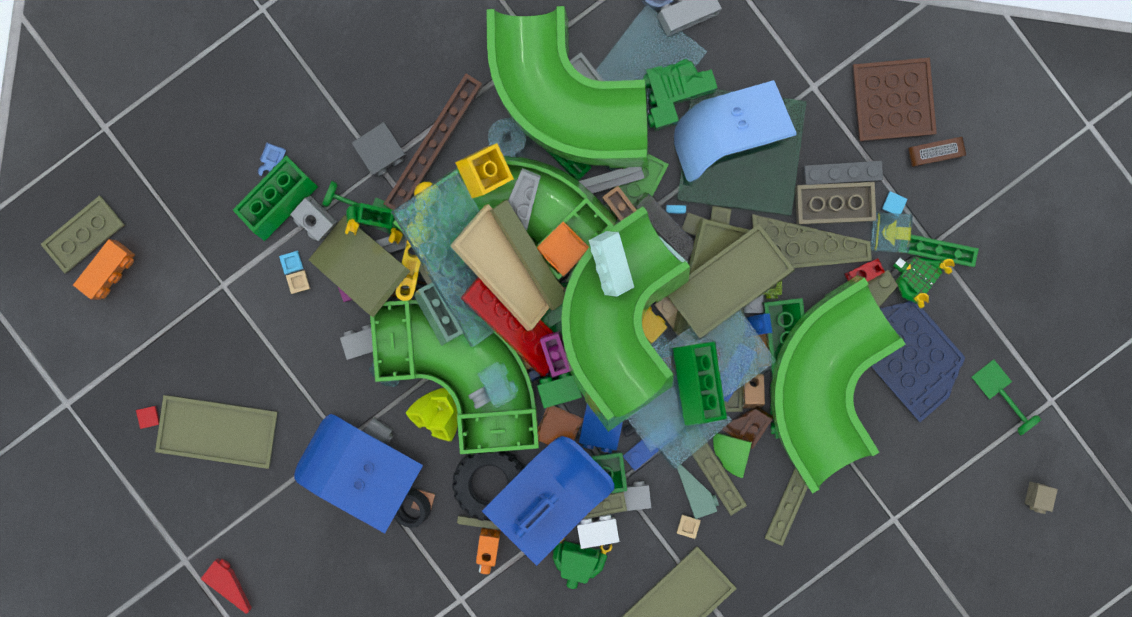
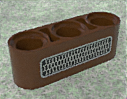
[908,137,966,167]

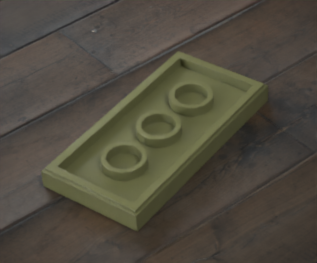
[41,195,125,274]

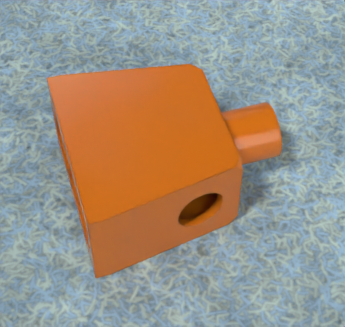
[476,528,501,574]

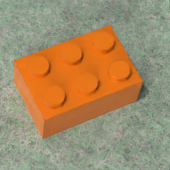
[73,239,135,300]

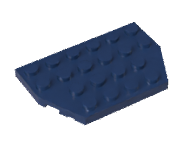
[870,301,965,422]

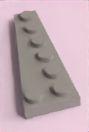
[508,168,540,231]

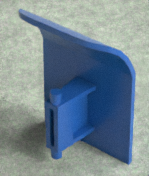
[294,414,423,533]
[482,436,614,566]

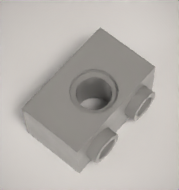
[290,196,338,241]

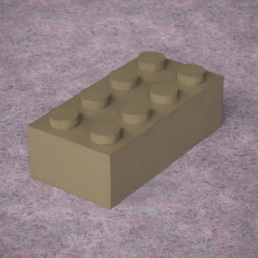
[795,182,876,225]

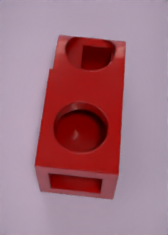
[845,258,885,282]

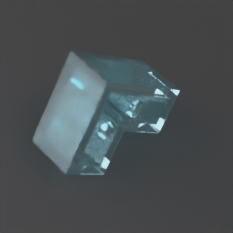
[477,361,519,409]

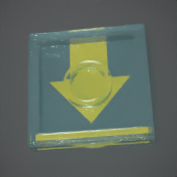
[871,212,913,253]

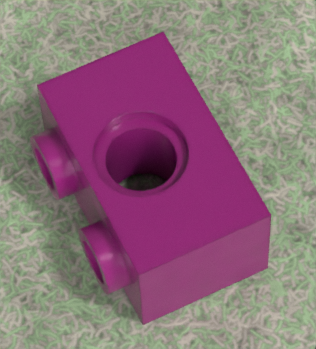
[540,330,570,377]

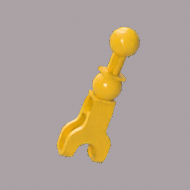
[396,182,439,301]

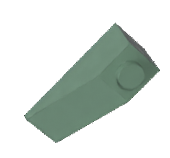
[675,462,719,519]

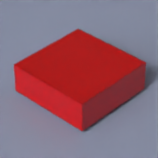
[136,406,160,429]

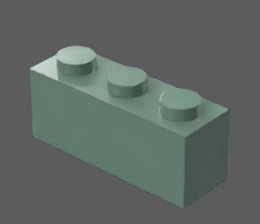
[414,281,463,346]

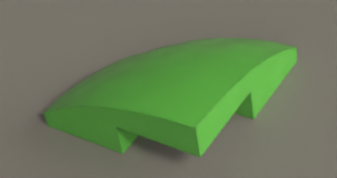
[713,432,752,478]

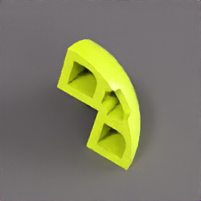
[406,388,458,441]

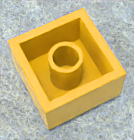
[455,143,514,198]

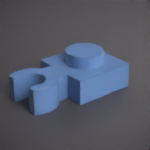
[258,142,286,176]

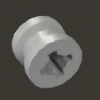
[468,386,493,409]

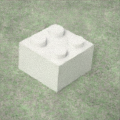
[577,514,619,549]

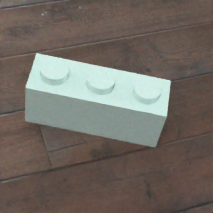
[589,231,634,297]

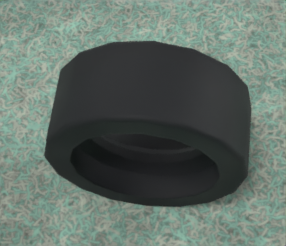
[394,489,431,528]

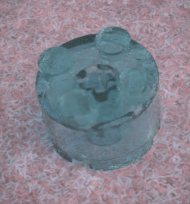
[488,118,527,157]

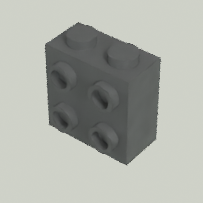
[352,122,406,177]

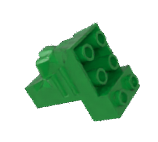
[643,59,718,131]

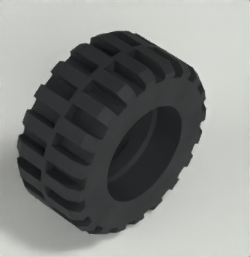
[452,451,523,521]

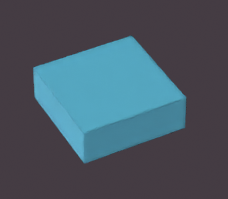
[882,191,907,217]
[665,205,686,214]
[279,251,304,275]

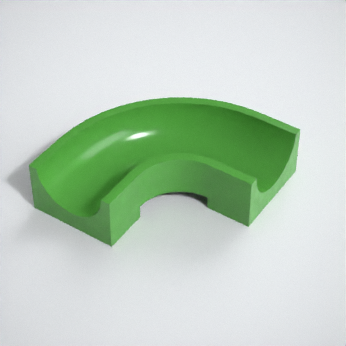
[487,6,649,168]
[393,156,617,280]
[561,206,690,432]
[771,275,906,493]
[370,300,540,454]

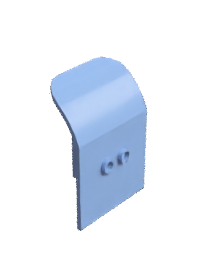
[674,80,797,182]

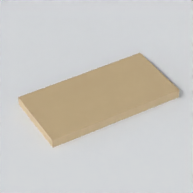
[450,204,564,331]

